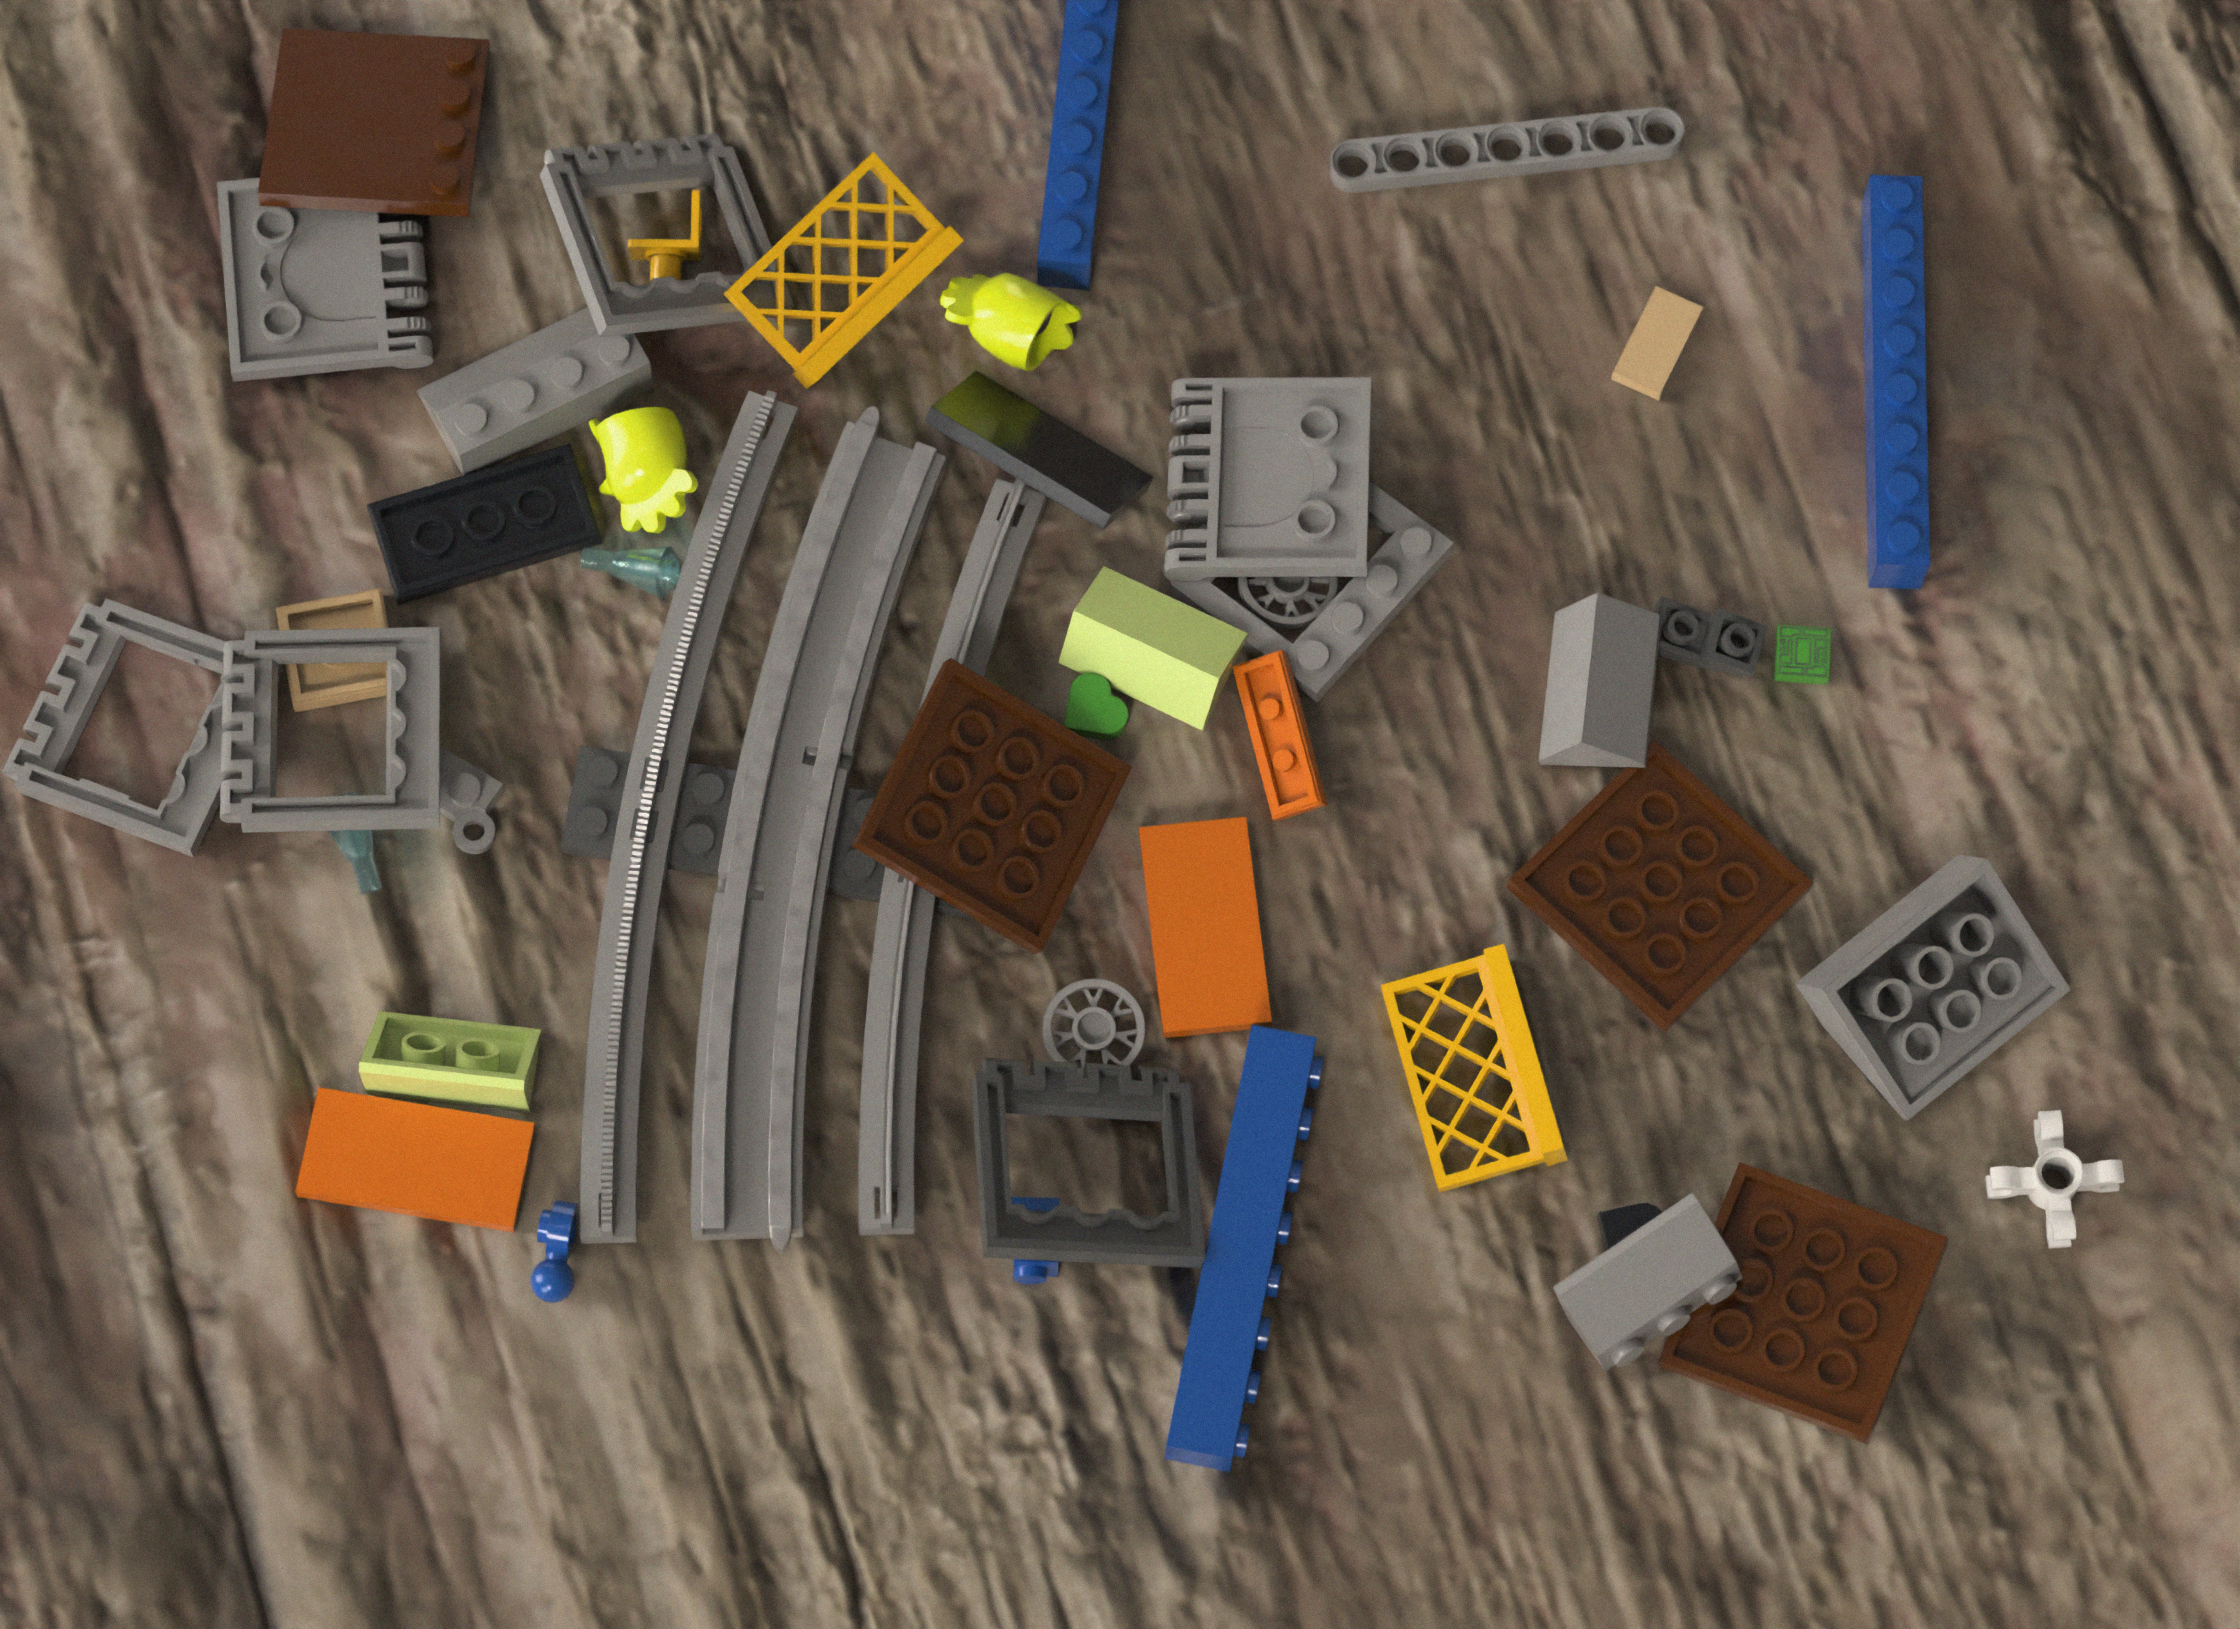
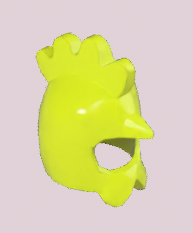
[940,273,1083,371]
[589,407,698,533]

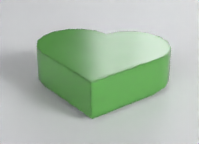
[1064,673,1128,740]

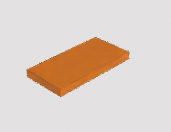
[1138,816,1272,1038]
[295,1087,536,1233]

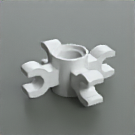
[1985,1110,2125,1248]

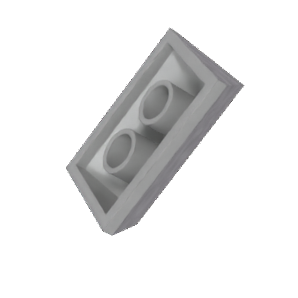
[1539,593,1662,768]

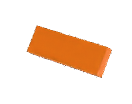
[1232,650,1328,821]

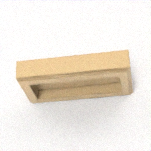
[1611,286,1703,401]

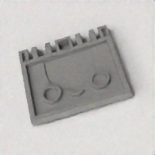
[217,178,434,382]
[1164,377,1372,582]

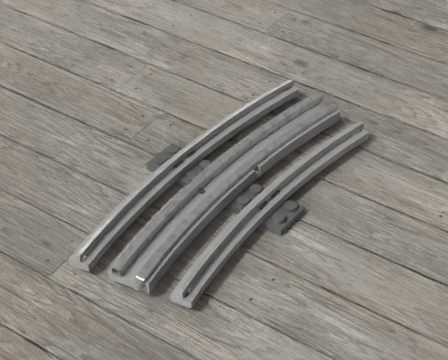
[560,390,1046,1253]

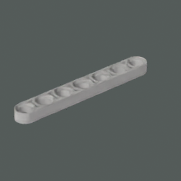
[1329,107,1685,193]

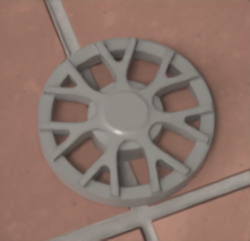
[1238,577,1338,629]
[1042,979,1145,1078]

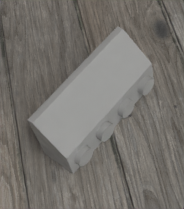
[417,307,654,475]

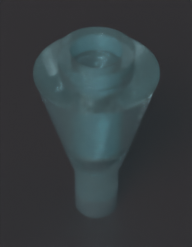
[580,546,681,599]
[328,792,382,895]

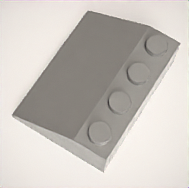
[1795,855,2071,1120]

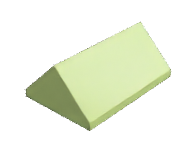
[1058,566,1249,731]
[359,1011,541,1113]

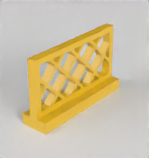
[724,152,964,389]
[1380,943,1568,1193]

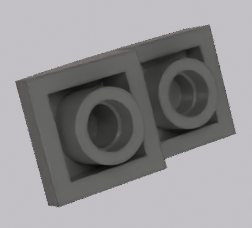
[1653,596,1767,677]

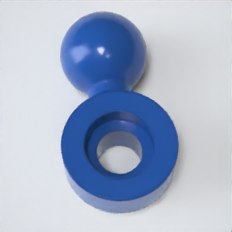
[530,1200,579,1303]

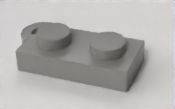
[383,747,505,854]

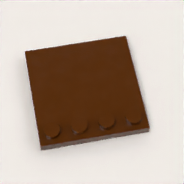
[258,28,490,217]
[851,658,1132,955]
[1506,740,1814,1033]
[1658,1162,1948,1445]

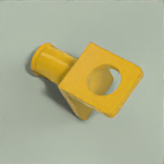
[628,190,702,281]

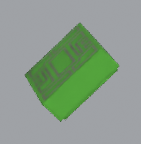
[1774,625,1831,685]

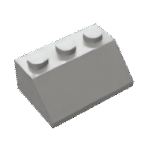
[1553,1193,1742,1371]

